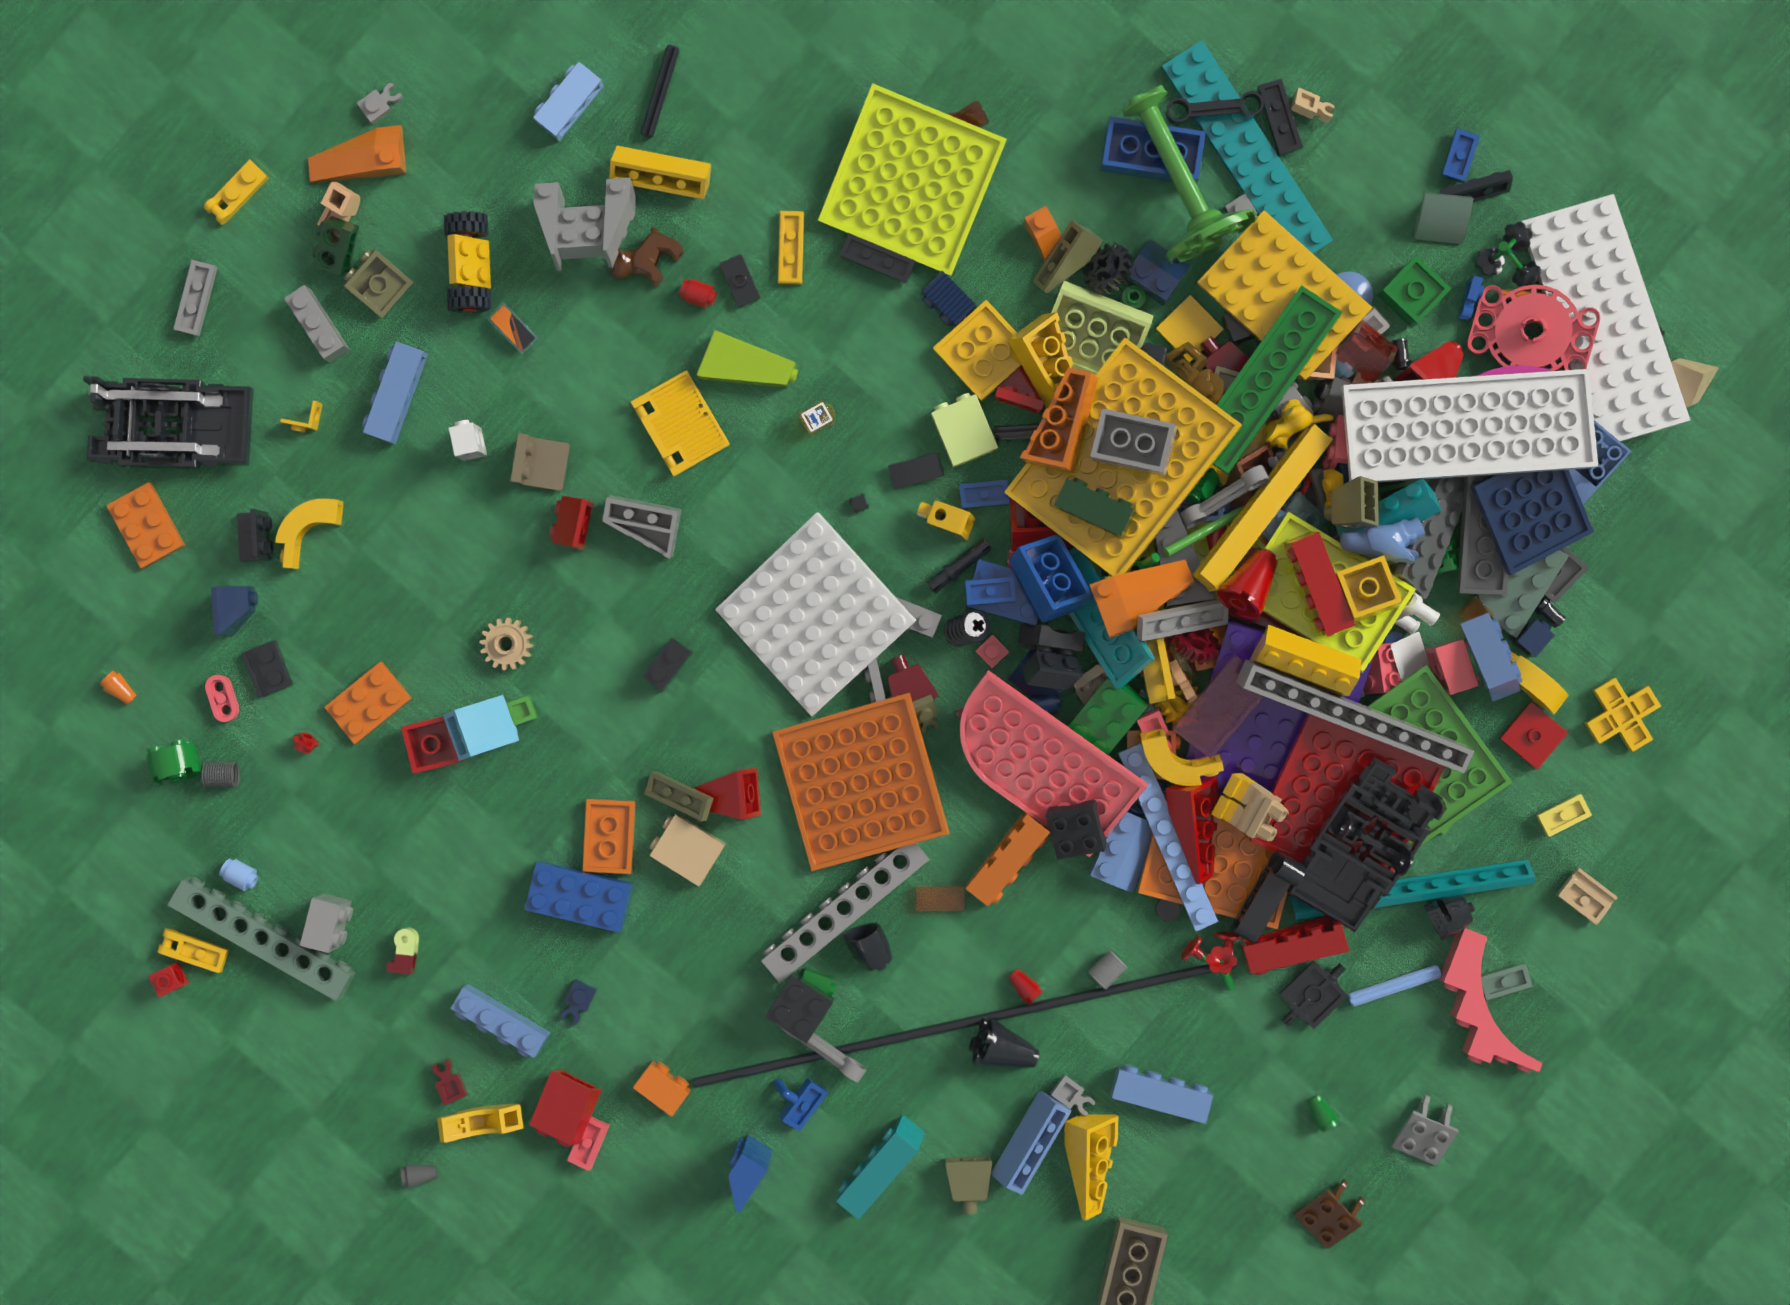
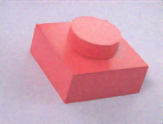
[975,635,1009,668]

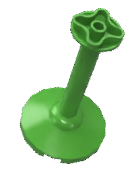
[1122,85,1258,264]

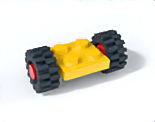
[444,211,492,313]

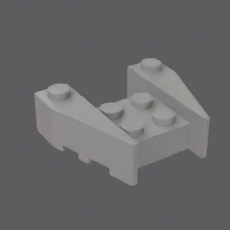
[533,177,636,271]

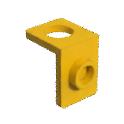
[280,400,322,433]

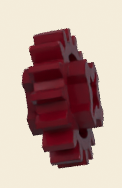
[1169,628,1221,665]

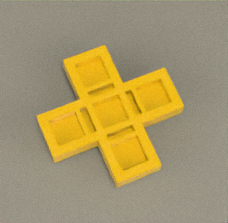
[1584,678,1661,752]

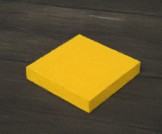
[1155,295,1224,362]

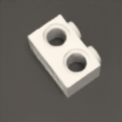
[449,420,487,461]

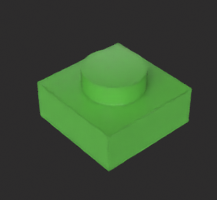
[506,695,538,726]

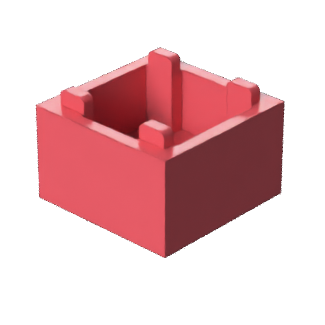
[1425,639,1480,695]

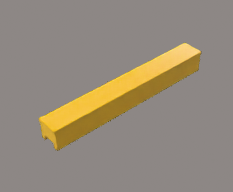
[1192,424,1333,592]

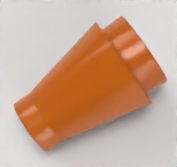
[100,670,137,705]

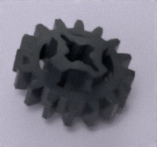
[1083,243,1134,295]

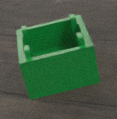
[1377,255,1452,328]

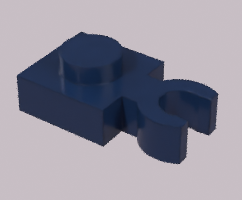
[561,979,597,1026]

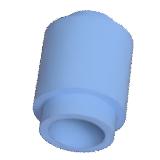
[219,859,258,891]

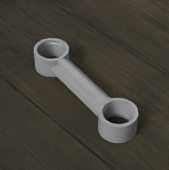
[1179,465,1270,529]
[780,1027,867,1083]

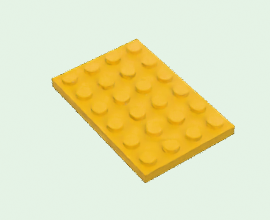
[1197,211,1373,381]

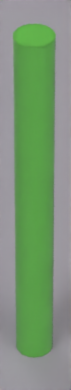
[1163,505,1244,557]

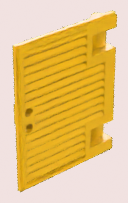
[630,370,730,476]

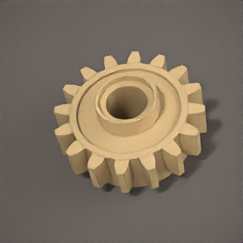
[479,618,534,670]

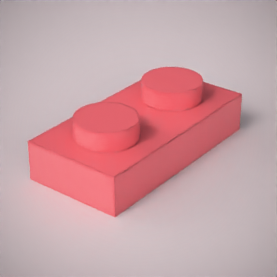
[567,1116,610,1171]

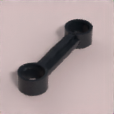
[1166,91,1264,125]

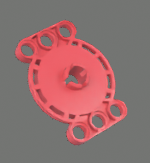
[1468,285,1600,371]

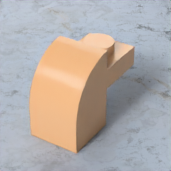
[317,182,360,237]

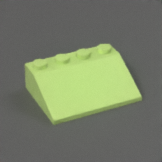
[1051,281,1153,375]

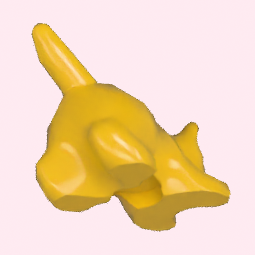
[1262,399,1334,450]

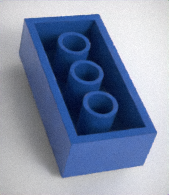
[1100,117,1206,182]
[525,860,634,932]

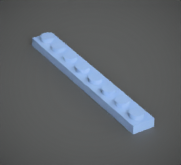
[1118,743,1218,931]

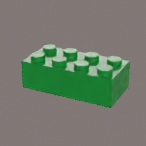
[1066,676,1148,755]

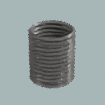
[201,762,239,788]

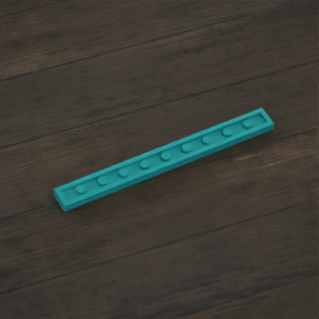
[1290,860,1535,920]

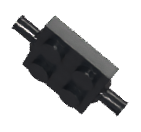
[1278,960,1348,1029]

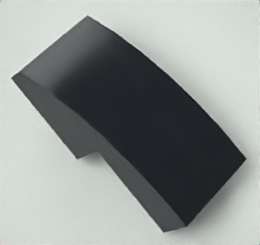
[888,452,944,489]

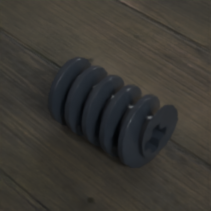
[944,611,991,647]

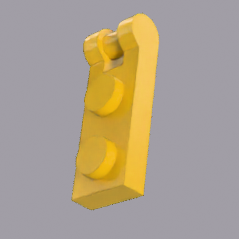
[203,159,269,225]
[157,928,230,973]

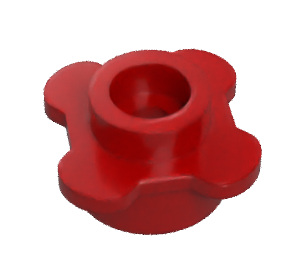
[292,732,319,754]

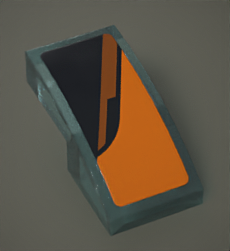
[486,301,539,355]

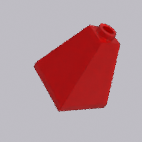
[1392,341,1464,382]
[693,767,761,819]

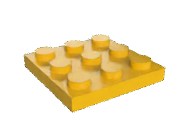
[933,300,1022,402]

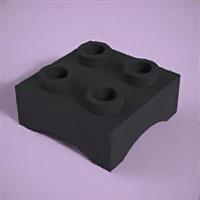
[1018,624,1085,655]
[1045,799,1107,860]

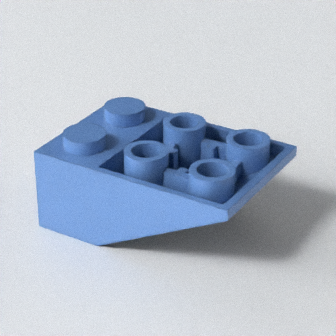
[1569,420,1631,505]

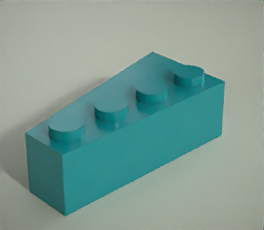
[836,1115,925,1220]

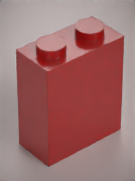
[529,1070,602,1147]

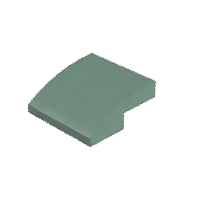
[1414,192,1473,244]

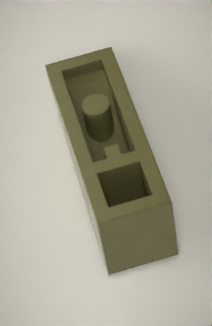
[1032,220,1103,293]

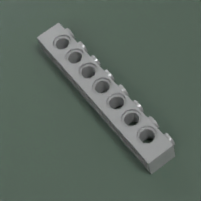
[761,843,929,983]

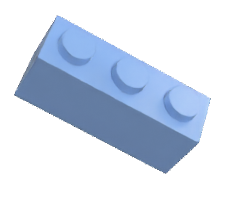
[533,62,604,141]

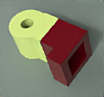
[386,927,419,975]

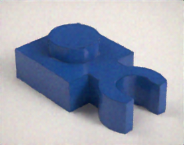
[1458,275,1484,320]

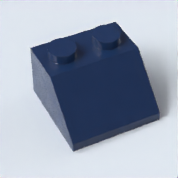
[1124,239,1190,306]

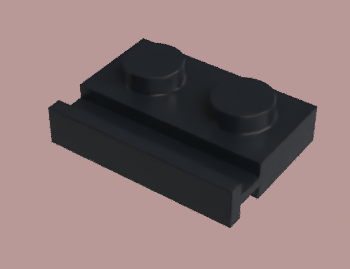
[241,640,294,698]

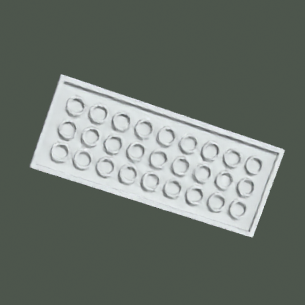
[1521,194,1690,448]
[1341,369,1598,482]

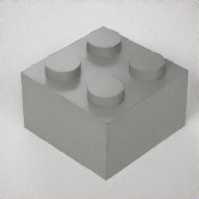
[300,894,353,953]

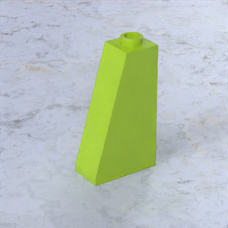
[697,330,799,388]

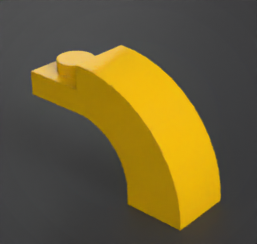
[1510,652,1569,714]
[437,1104,523,1143]

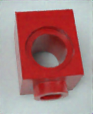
[148,962,189,998]

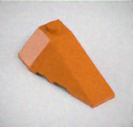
[308,125,406,183]
[1090,560,1194,638]

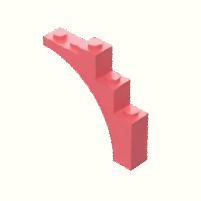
[1439,928,1543,1073]

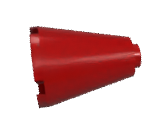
[1216,549,1278,620]

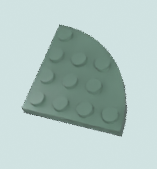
[1477,550,1569,638]

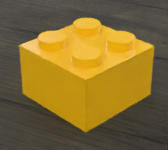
[1336,555,1402,623]

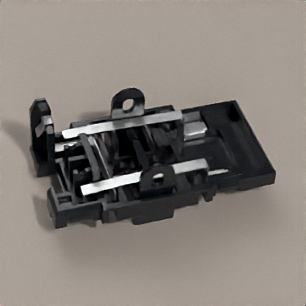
[83,376,254,469]

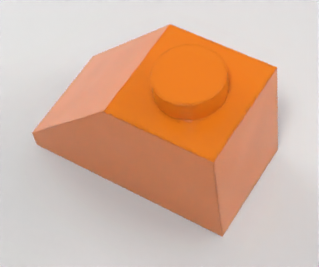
[1023,206,1061,262]

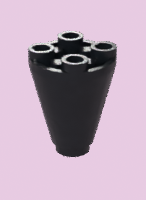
[969,1017,1039,1068]

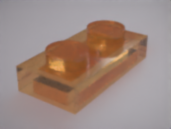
[916,886,964,911]

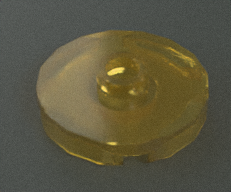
[1166,638,1198,681]

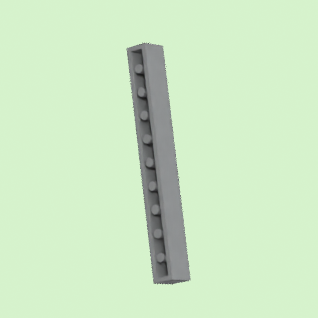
[1236,659,1474,773]

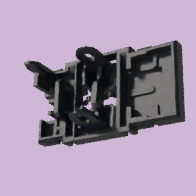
[1287,757,1447,932]

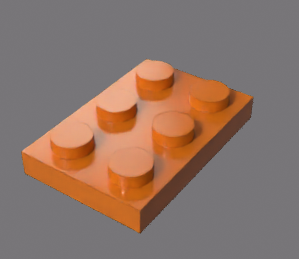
[106,482,186,569]
[324,661,412,744]
[583,799,636,874]

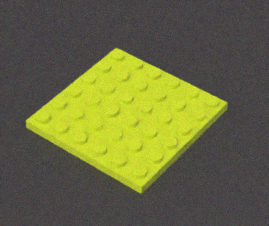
[818,83,1007,276]

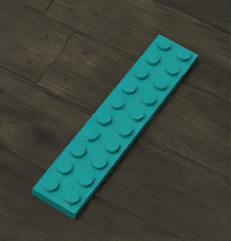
[1161,40,1333,254]

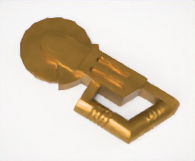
[1165,341,1225,405]

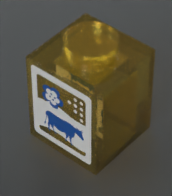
[798,400,837,438]

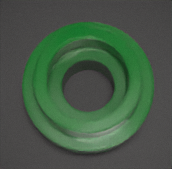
[1121,285,1146,309]

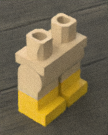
[1211,773,1288,841]

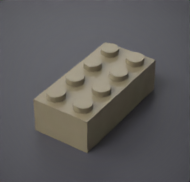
[1096,1216,1168,1305]

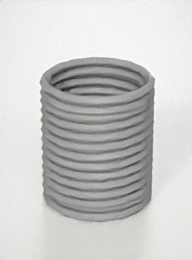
[1088,950,1127,990]

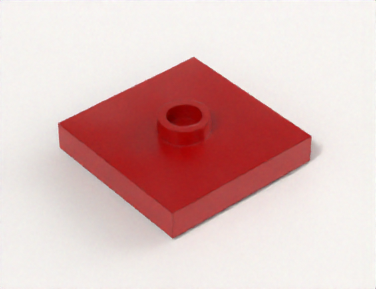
[1498,702,1568,770]

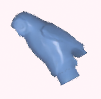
[1340,517,1425,564]

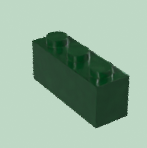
[1054,478,1136,539]

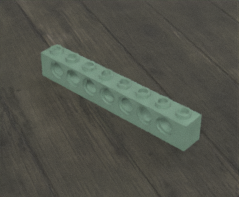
[168,877,356,1001]

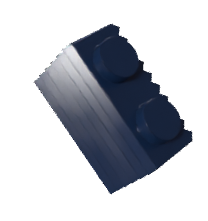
[921,271,976,327]

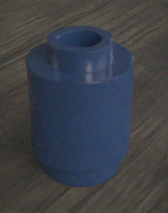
[1029,694,1062,715]

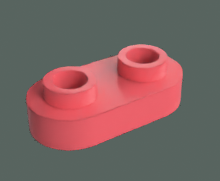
[205,675,239,722]

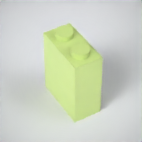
[931,393,998,468]

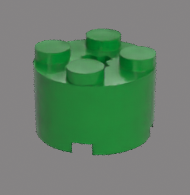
[146,739,201,786]

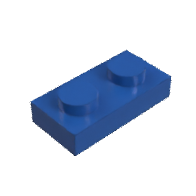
[1441,128,1480,183]
[959,480,1010,509]
[965,577,1016,606]

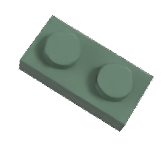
[1481,962,1533,1001]

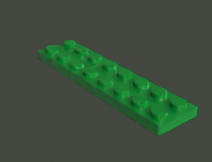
[1212,285,1343,475]

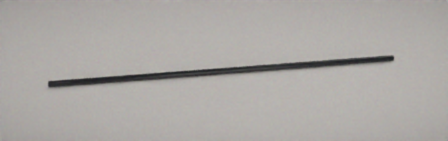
[693,964,1236,1088]

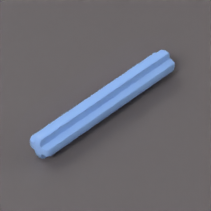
[1348,965,1442,1007]

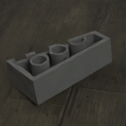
[1153,510,1216,610]

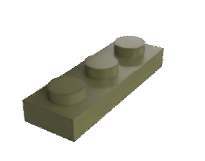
[644,771,713,821]

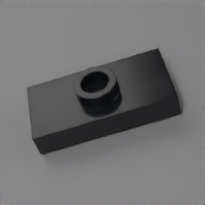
[719,254,761,308]

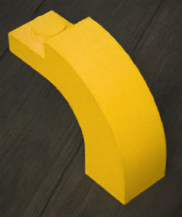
[275,499,343,570]
[1140,728,1224,786]

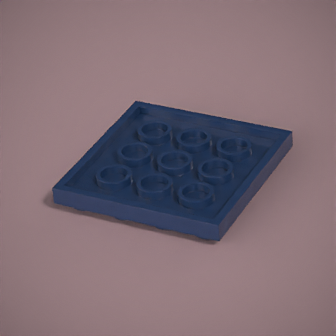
[1470,470,1594,575]

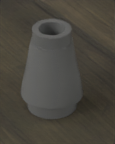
[401,1164,437,1189]

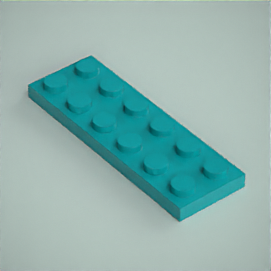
[1069,547,1155,689]

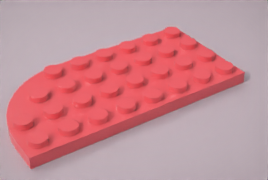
[960,670,1148,858]

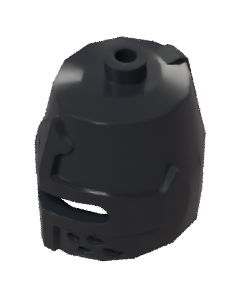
[1424,895,1475,939]
[843,923,893,971]

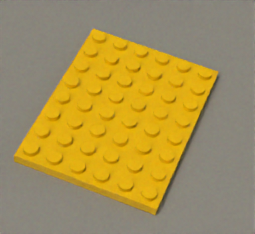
[1004,338,1242,576]

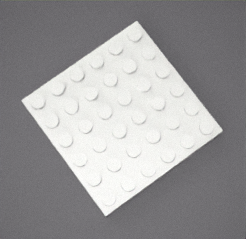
[715,512,917,716]

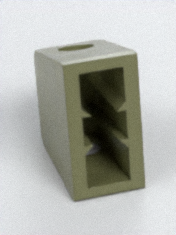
[1324,476,1379,529]
[945,1156,992,1214]

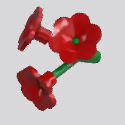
[1180,931,1244,991]

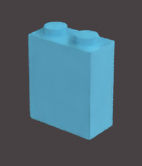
[443,695,519,761]

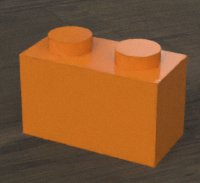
[633,1061,691,1117]

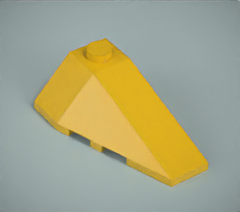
[1064,1114,1118,1221]

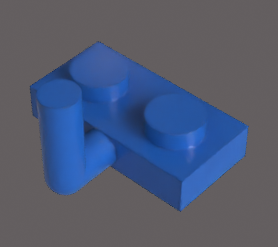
[773,1078,828,1132]

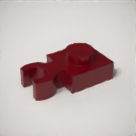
[432,1058,468,1105]

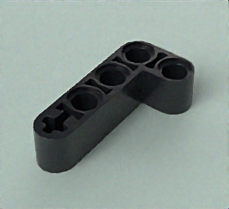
[1231,850,1306,943]

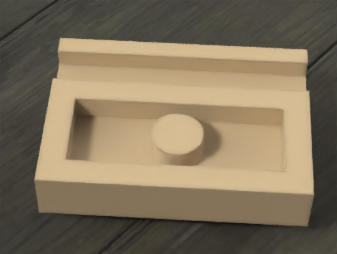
[1556,867,1618,925]

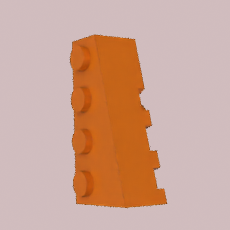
[1020,367,1098,473]
[965,812,1050,906]

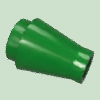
[1308,1094,1339,1132]

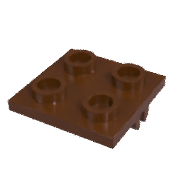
[1294,1179,1365,1250]

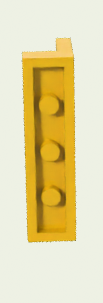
[1136,627,1176,704]

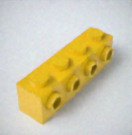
[609,146,711,199]

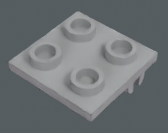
[1392,1094,1458,1166]

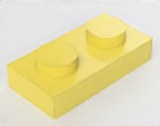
[1536,793,1592,837]

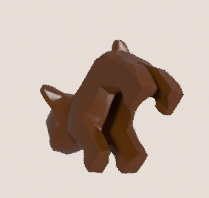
[610,227,684,288]

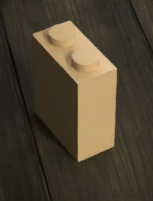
[649,813,726,886]

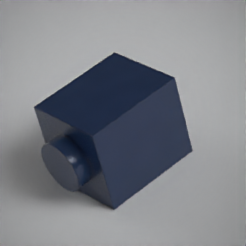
[1511,619,1555,658]

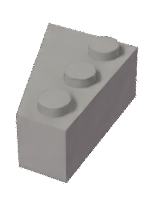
[602,495,682,559]

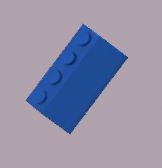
[728,1134,773,1213]

